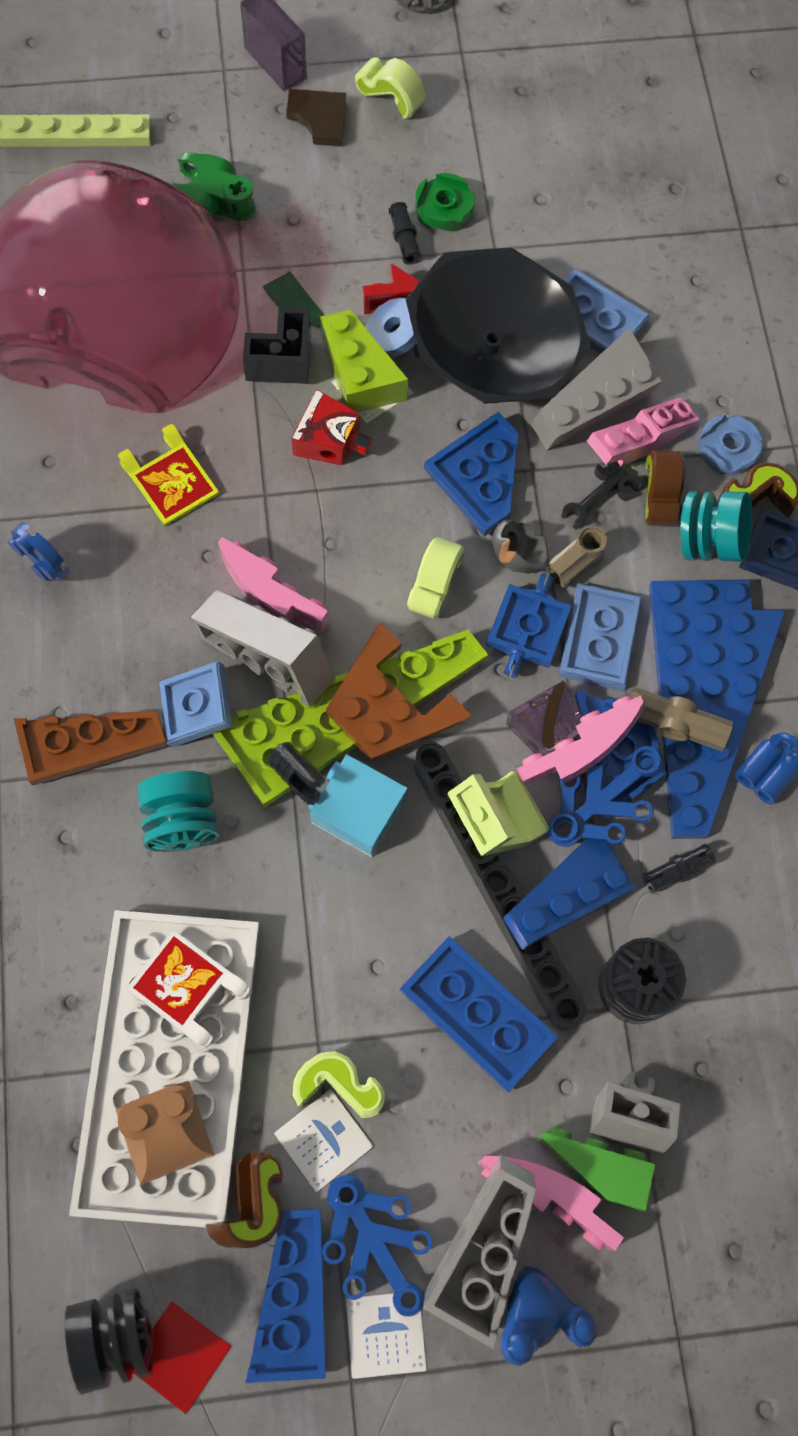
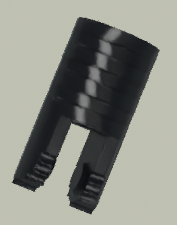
[268,742,326,805]

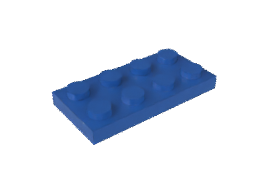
[399,936,558,1093]

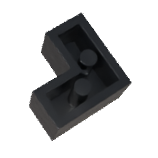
[243,307,311,384]

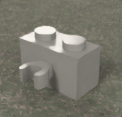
[590,1072,681,1156]

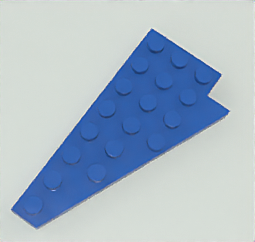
[649,580,784,839]

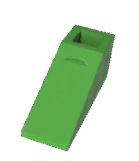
[538,1128,655,1211]

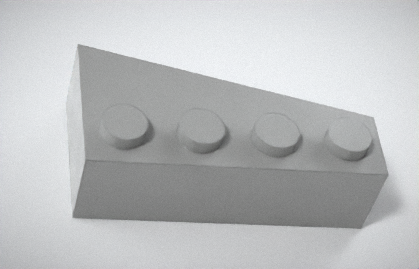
[423,1155,536,1349]

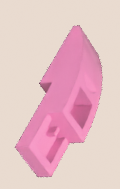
[587,397,700,466]
[218,537,329,634]
[517,695,644,786]
[478,1156,624,1252]

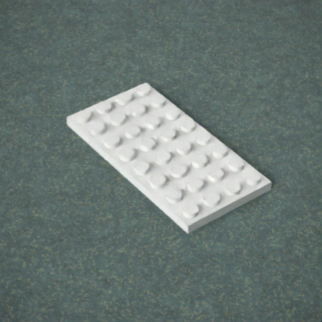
[69,910,260,1228]

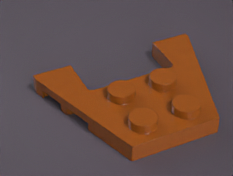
[326,623,472,762]

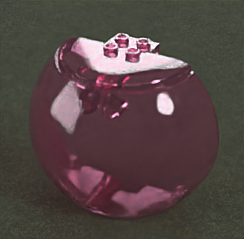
[0,160,240,413]

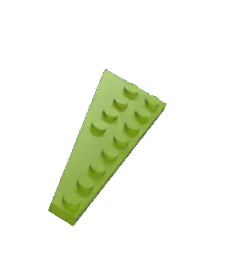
[212,629,488,808]

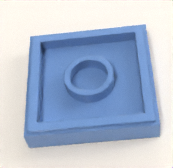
[159,661,232,747]

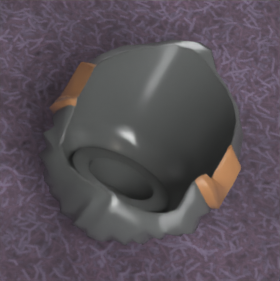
[493,520,548,574]

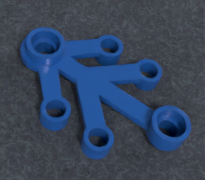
[548,746,661,847]
[322,1175,432,1317]

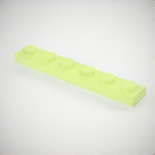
[0,114,151,147]

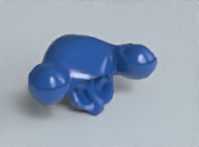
[500,1266,596,1366]

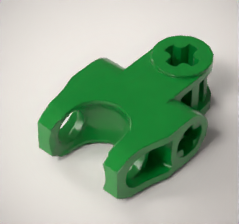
[161,152,256,223]

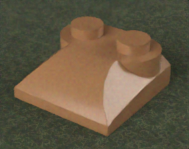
[115,1081,215,1185]

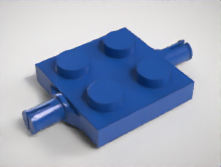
[486,573,572,678]

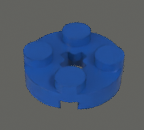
[8,522,69,581]

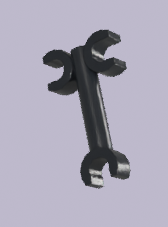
[561,461,642,530]

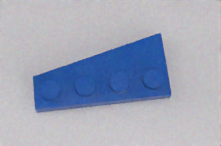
[503,839,636,950]
[246,1209,326,1383]

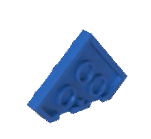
[424,411,519,536]

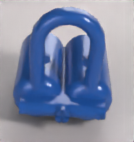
[735,732,798,805]

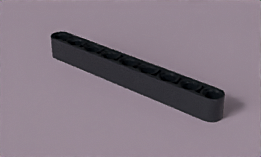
[414,742,586,1030]

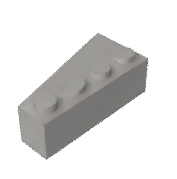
[531,328,661,450]
[191,590,335,708]

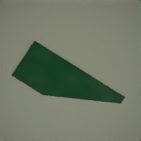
[262,271,325,328]

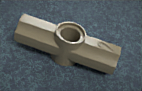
[631,686,733,752]

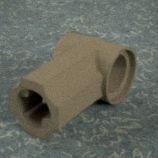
[545,526,607,588]

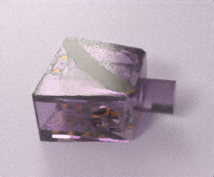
[506,680,582,756]

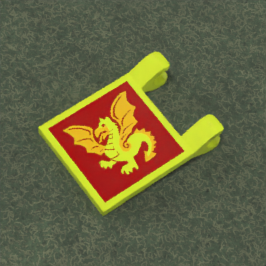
[118,424,219,526]

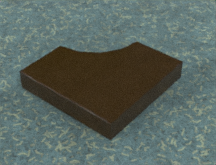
[286,89,347,146]

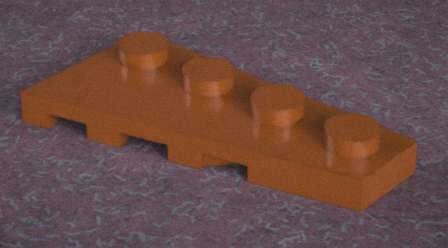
[14,711,167,786]

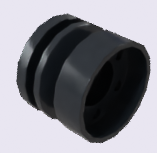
[598,938,686,1025]
[64,1288,154,1395]

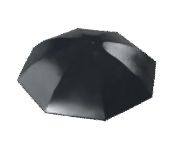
[406,248,591,404]

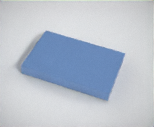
[564,268,650,354]
[558,583,642,691]

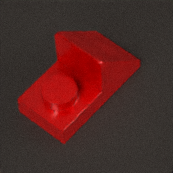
[363,264,419,315]

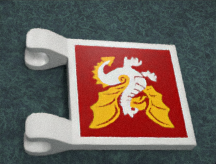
[126,930,250,1049]

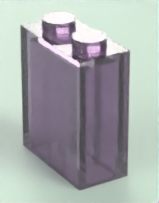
[240,0,307,91]

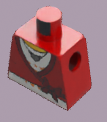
[291,390,372,465]

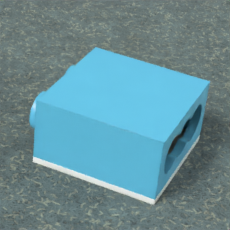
[308,754,407,857]

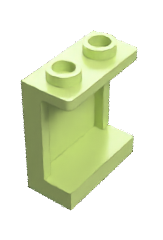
[447,771,549,856]

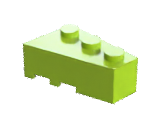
[320,309,408,412]

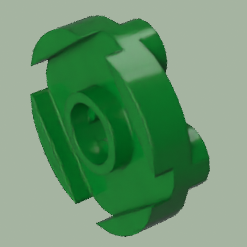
[415,173,475,232]

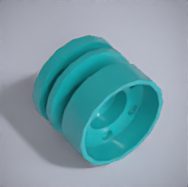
[680,491,752,562]
[136,771,219,852]

